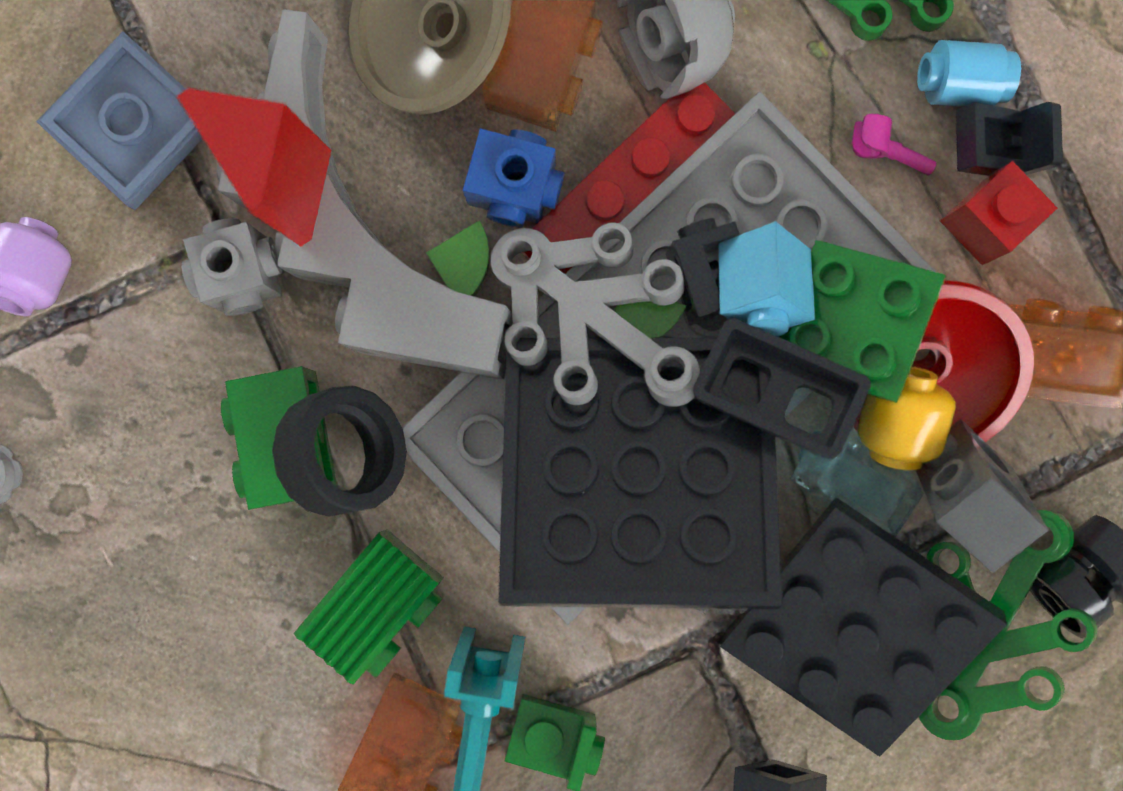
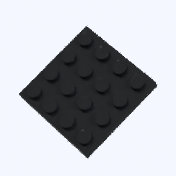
[498,338,782,609]

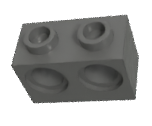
[916,419,1049,573]

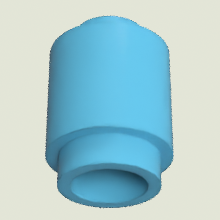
[917,40,1021,107]

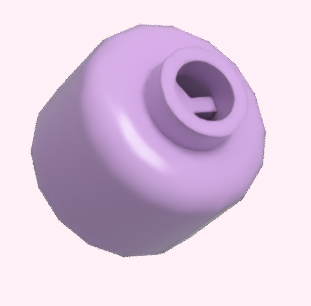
[0,217,72,316]

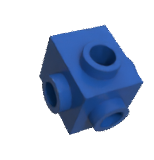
[463,128,565,228]

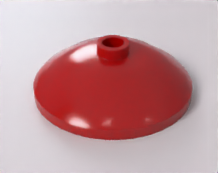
[851,280,1034,442]

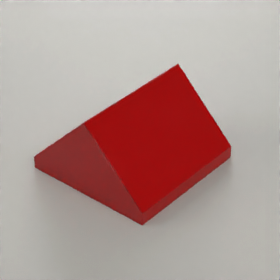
[176,88,332,247]

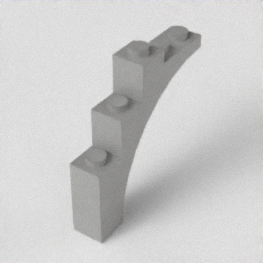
[217,9,513,379]

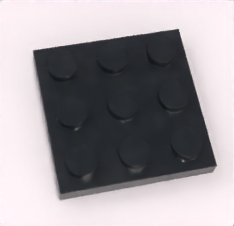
[720,497,1007,757]

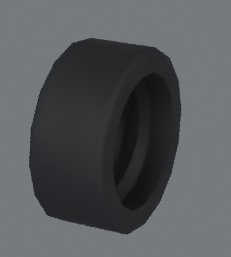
[272,385,407,517]

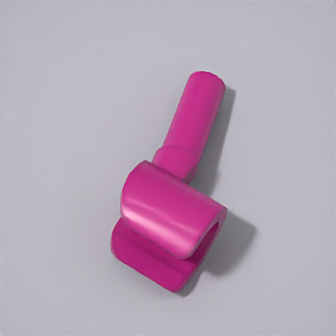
[852,114,937,176]

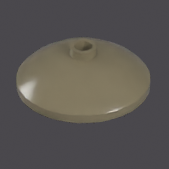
[349,0,511,114]

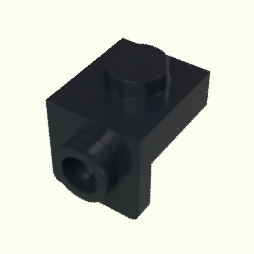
[956,102,1063,176]

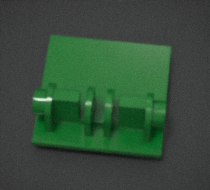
[778,240,946,403]

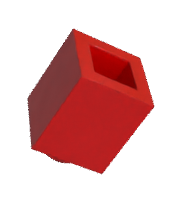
[940,161,1058,265]

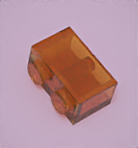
[482,0,603,132]

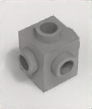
[181,218,283,316]

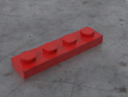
[521,82,735,274]

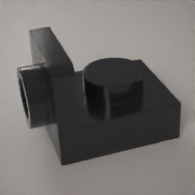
[665,218,740,326]

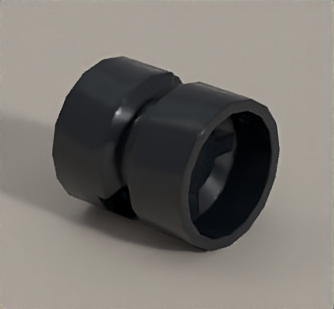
[1030,515,1123,638]

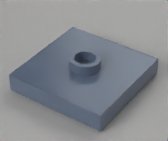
[36,31,203,210]

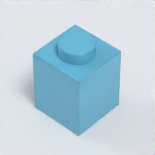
[718,221,815,337]

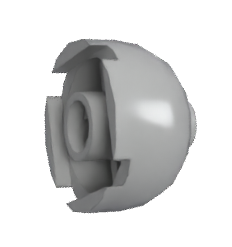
[617,0,735,99]

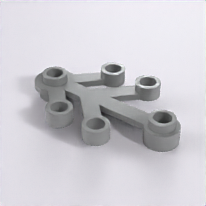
[491,223,700,406]

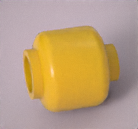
[857,367,956,470]

